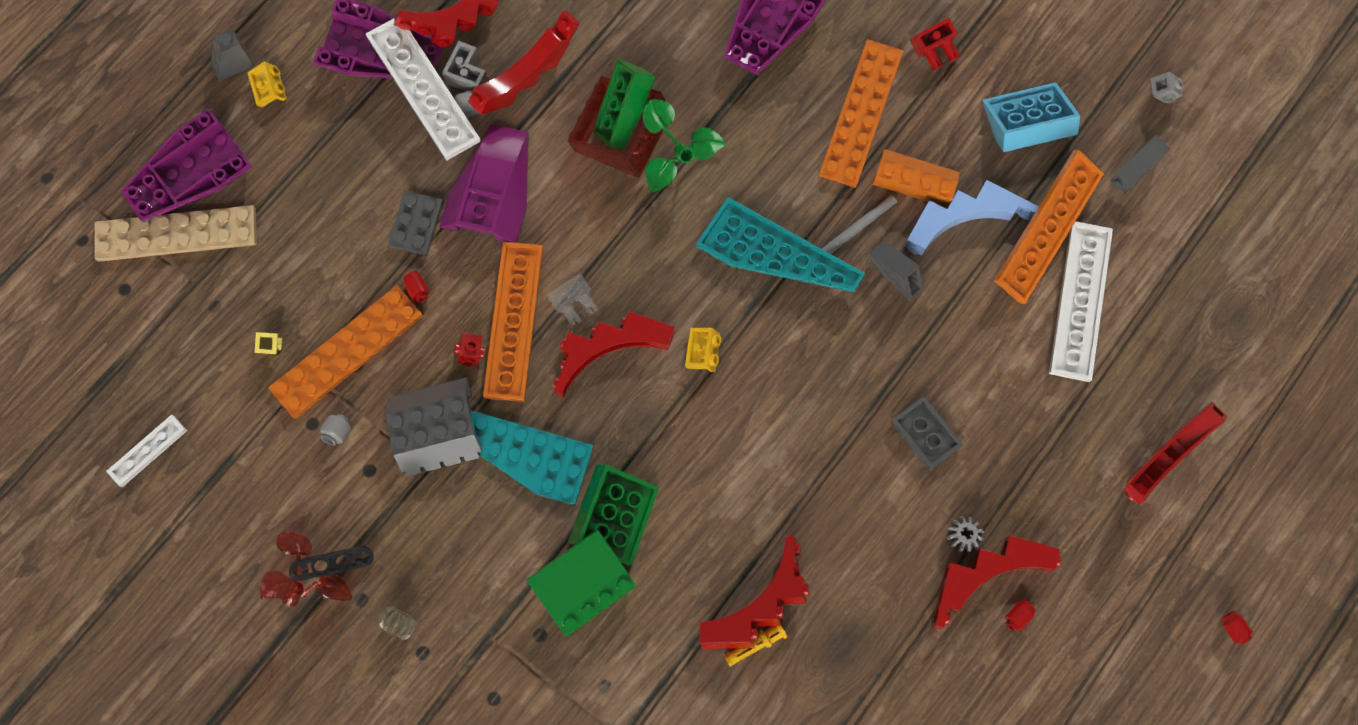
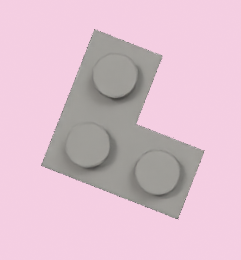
[442,41,489,91]

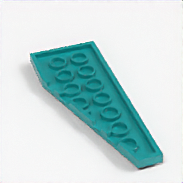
[696,197,865,293]
[471,411,594,506]

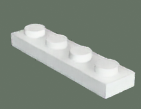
[106,415,187,487]

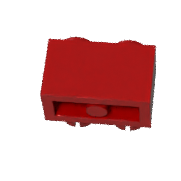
[910,18,960,71]

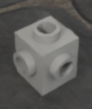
[1151,72,1183,103]

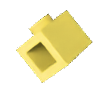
[255,332,282,354]

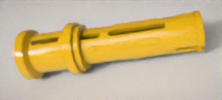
[723,626,787,667]

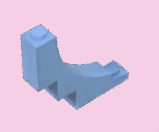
[905,180,1039,255]

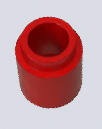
[403,271,430,302]
[1004,599,1036,632]
[1220,610,1253,645]

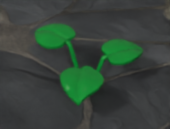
[643,99,726,192]

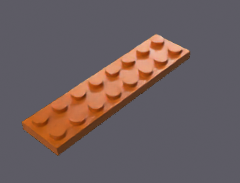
[819,39,904,188]
[994,150,1104,304]
[483,242,543,402]
[268,285,423,419]

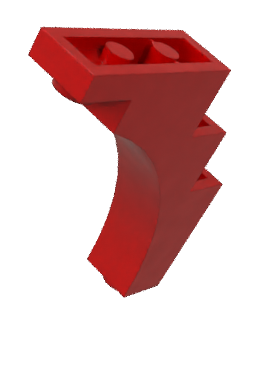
[468,10,580,115]
[932,535,1062,629]

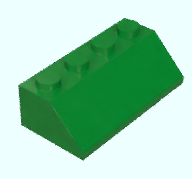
[593,59,655,151]

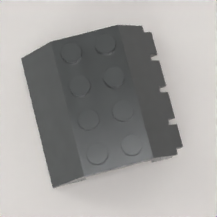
[385,377,483,476]

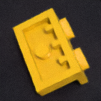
[247,61,287,107]
[685,328,721,372]

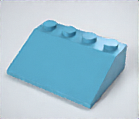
[982,83,1080,152]

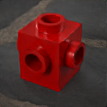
[454,332,485,367]

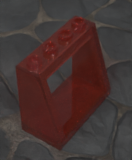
[567,76,666,178]

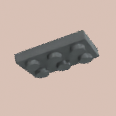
[388,191,444,256]
[891,396,963,471]

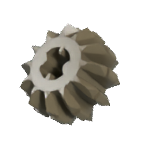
[378,607,417,639]

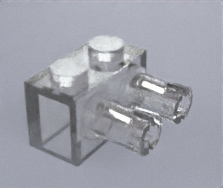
[546,273,599,327]

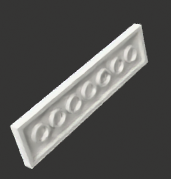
[366,19,481,161]
[1049,221,1113,382]

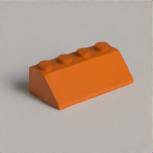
[873,149,960,208]

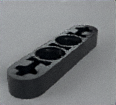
[289,546,374,581]

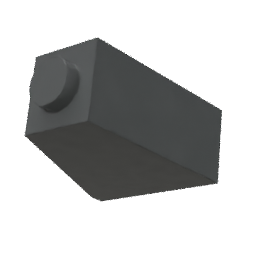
[211,29,254,82]
[1111,135,1171,193]
[870,241,924,301]

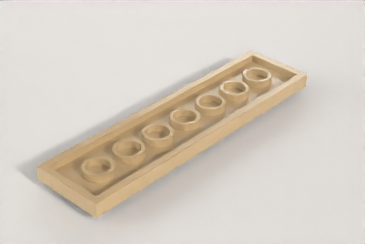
[95,205,257,262]

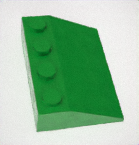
[567,464,659,567]
[526,529,637,637]

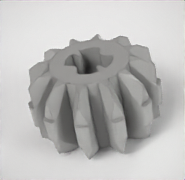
[947,516,984,553]

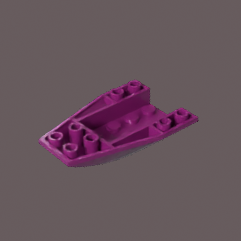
[313,0,444,78]
[724,0,826,75]
[120,108,252,222]
[439,124,529,243]

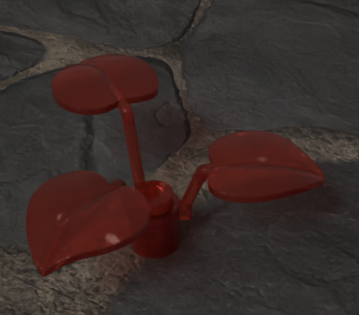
[260,531,352,607]

